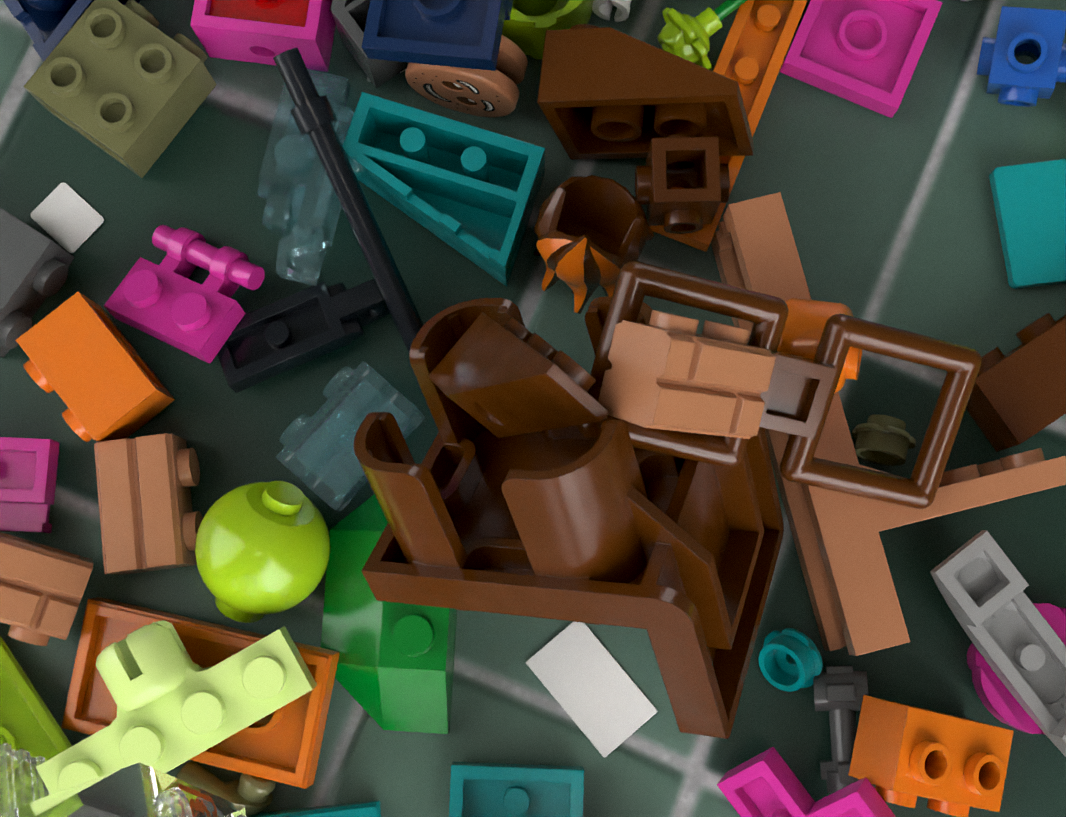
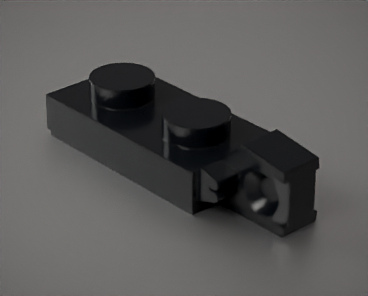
[217,279,390,393]

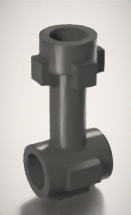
[813,665,869,794]

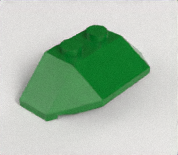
[320,494,458,734]

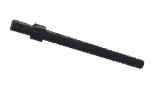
[273,48,424,352]

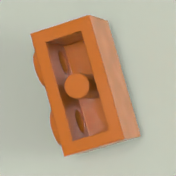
[15,292,175,442]
[848,695,1014,817]

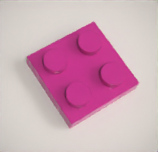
[779,0,943,118]

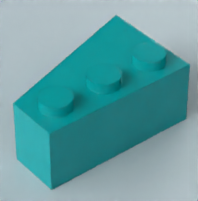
[343,92,545,287]

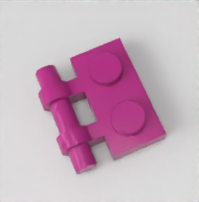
[104,225,265,364]

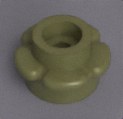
[852,415,916,466]

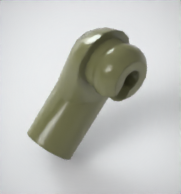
[173,761,276,817]

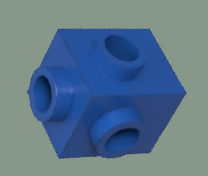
[977,6,1066,107]

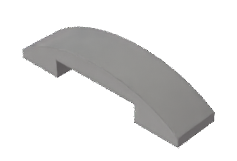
[930,530,1066,757]

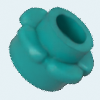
[758,628,823,692]

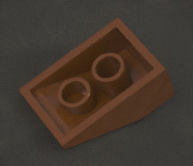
[537,24,754,160]

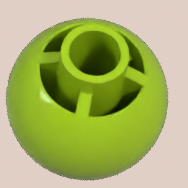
[195,481,330,623]

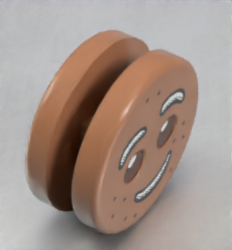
[405,35,528,117]

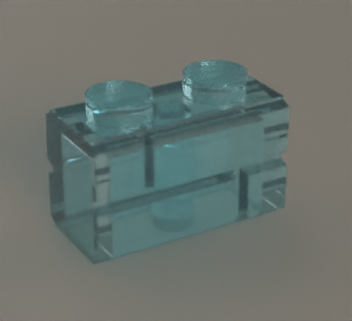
[276,361,425,512]

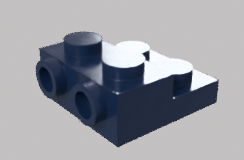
[362,0,513,71]

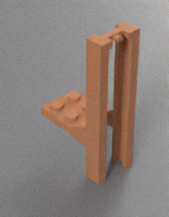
[711,192,1066,656]

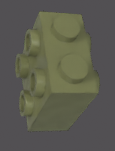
[23,0,217,178]

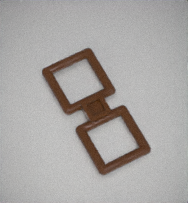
[577,261,982,509]

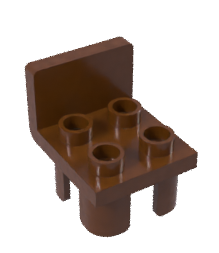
[354,297,784,739]

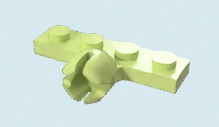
[36,620,317,817]

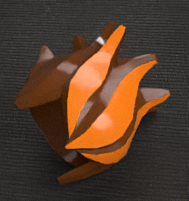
[533,175,654,314]

